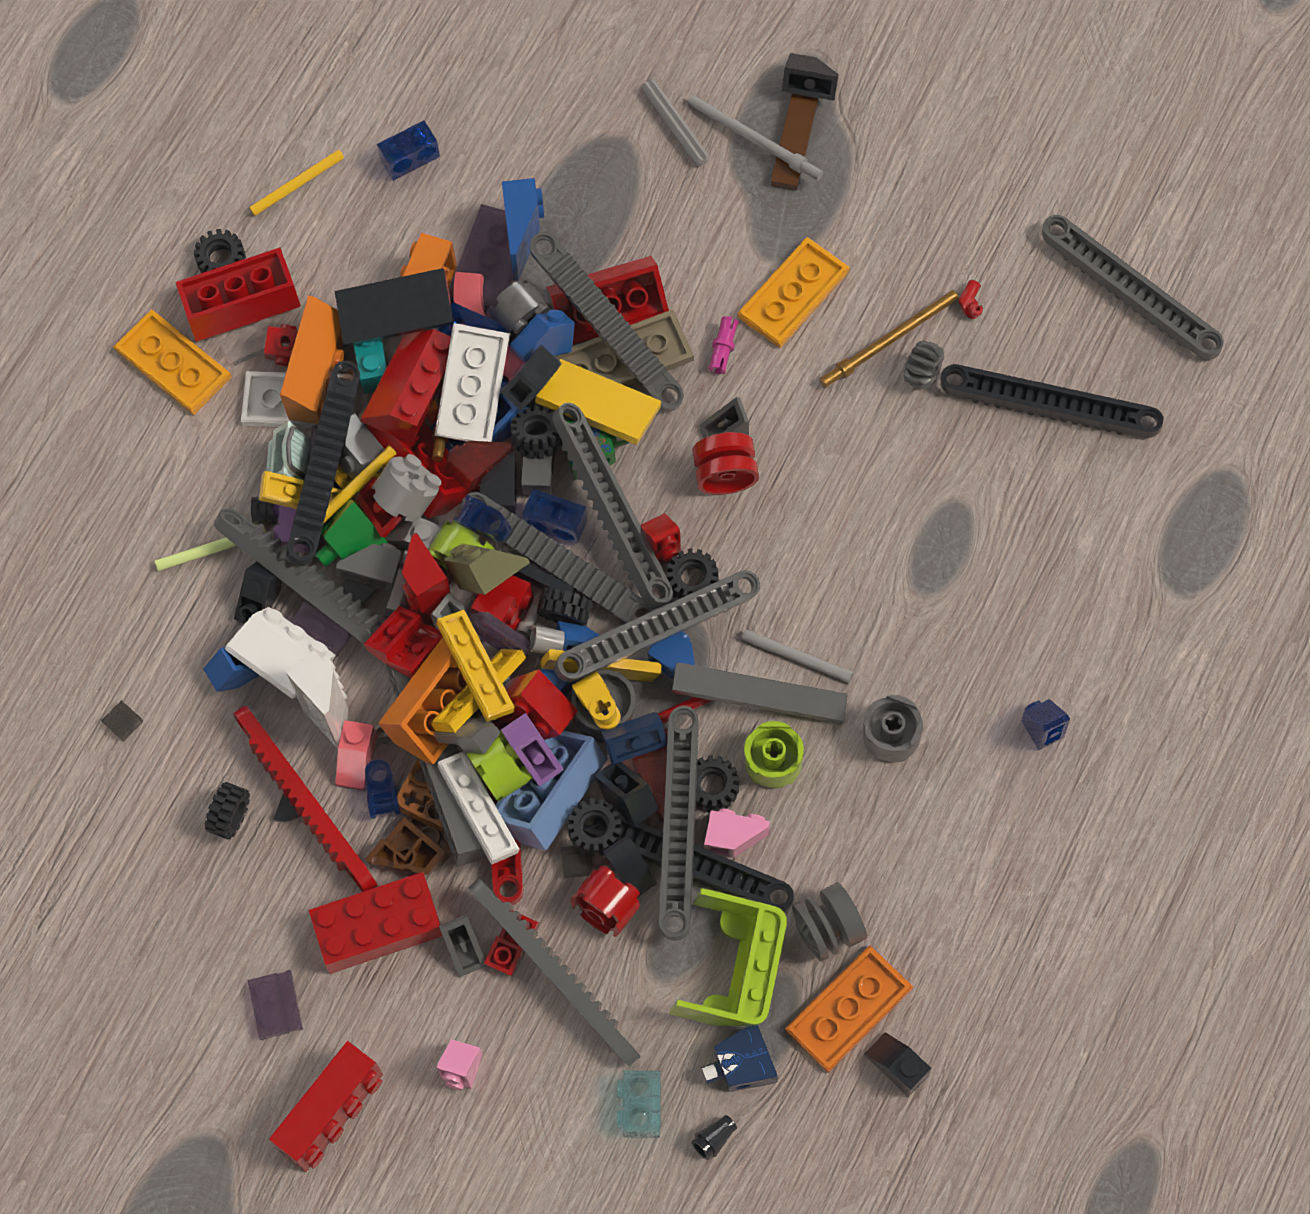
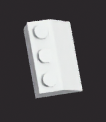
[225,607,336,699]

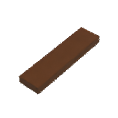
[771,93,819,190]

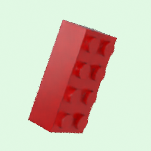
[308,872,443,974]
[269,1040,383,1172]

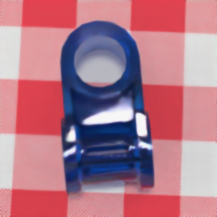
[453,495,511,542]
[365,759,401,819]

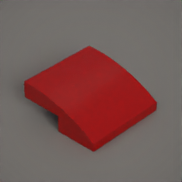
[364,606,443,678]

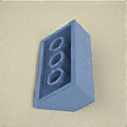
[495,731,608,851]

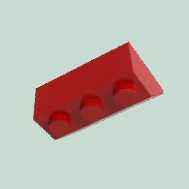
[401,533,451,625]

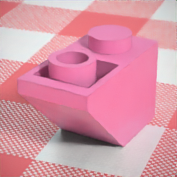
[704,809,770,858]
[437,1039,483,1091]

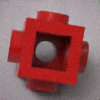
[264,324,298,366]

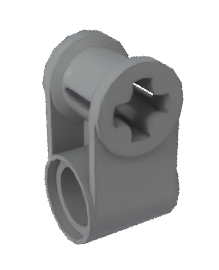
[525,625,565,657]

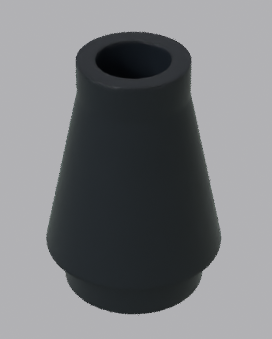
[691,1115,737,1160]

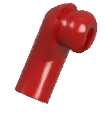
[958,280,983,319]

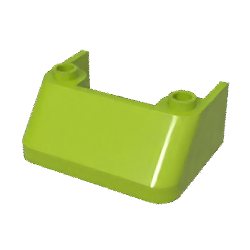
[669,888,787,1026]

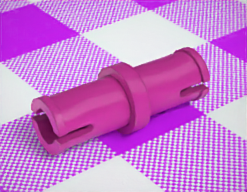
[708,316,739,374]

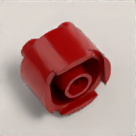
[570,866,640,937]

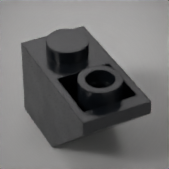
[500,345,562,411]
[234,561,283,624]

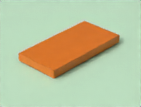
[785,945,913,1073]

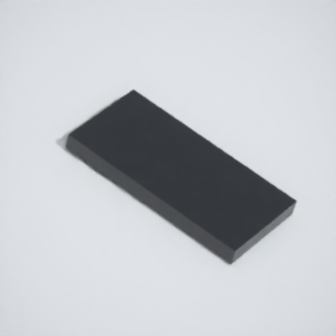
[334,268,454,347]

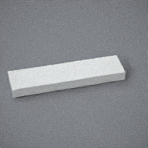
[437,751,519,865]

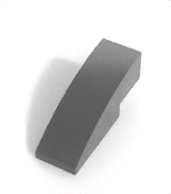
[521,430,554,495]

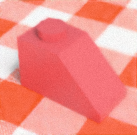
[335,720,377,791]

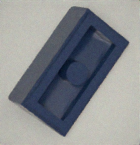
[601,712,668,765]

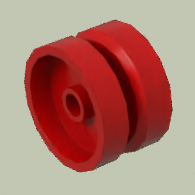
[692,432,759,495]

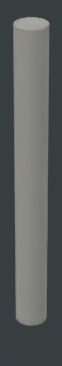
[742,630,853,683]

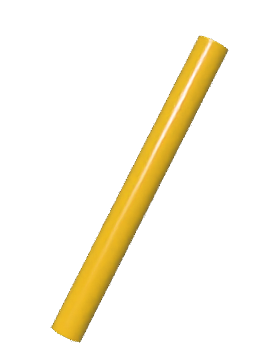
[249,149,344,216]
[323,446,397,524]

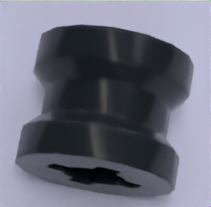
[251,496,278,525]

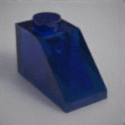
[1021,699,1070,750]

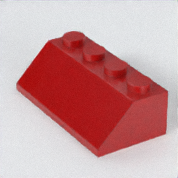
[175,247,301,342]
[546,256,669,345]
[360,329,451,444]
[367,422,480,518]

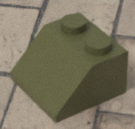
[443,544,530,595]

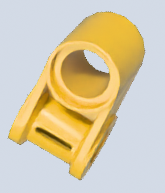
[571,670,621,730]

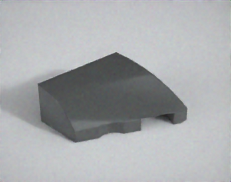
[433,708,501,754]

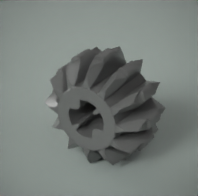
[903,340,944,389]

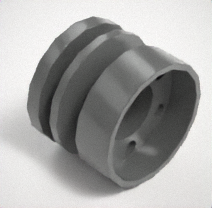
[792,882,867,962]

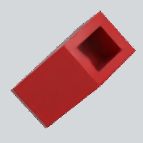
[640,513,681,563]

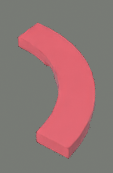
[454,272,524,378]

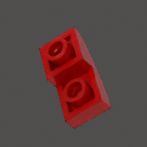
[484,911,540,976]

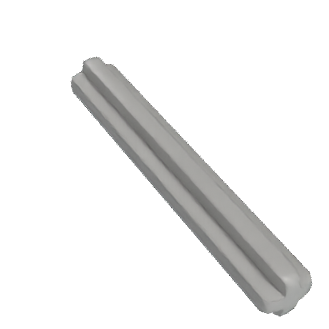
[643,79,709,166]

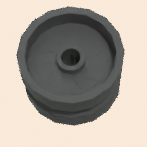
[572,669,637,743]

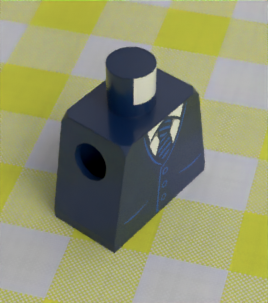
[701,1025,778,1092]

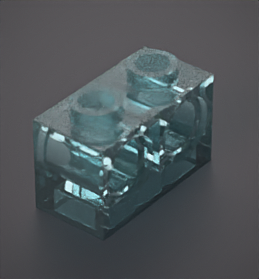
[617,1070,661,1138]

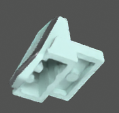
[266,421,314,480]

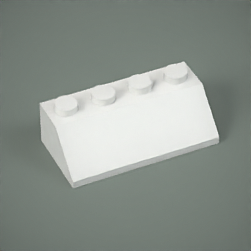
[286,650,349,749]

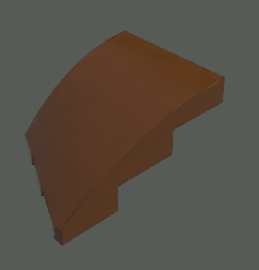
[365,799,452,876]

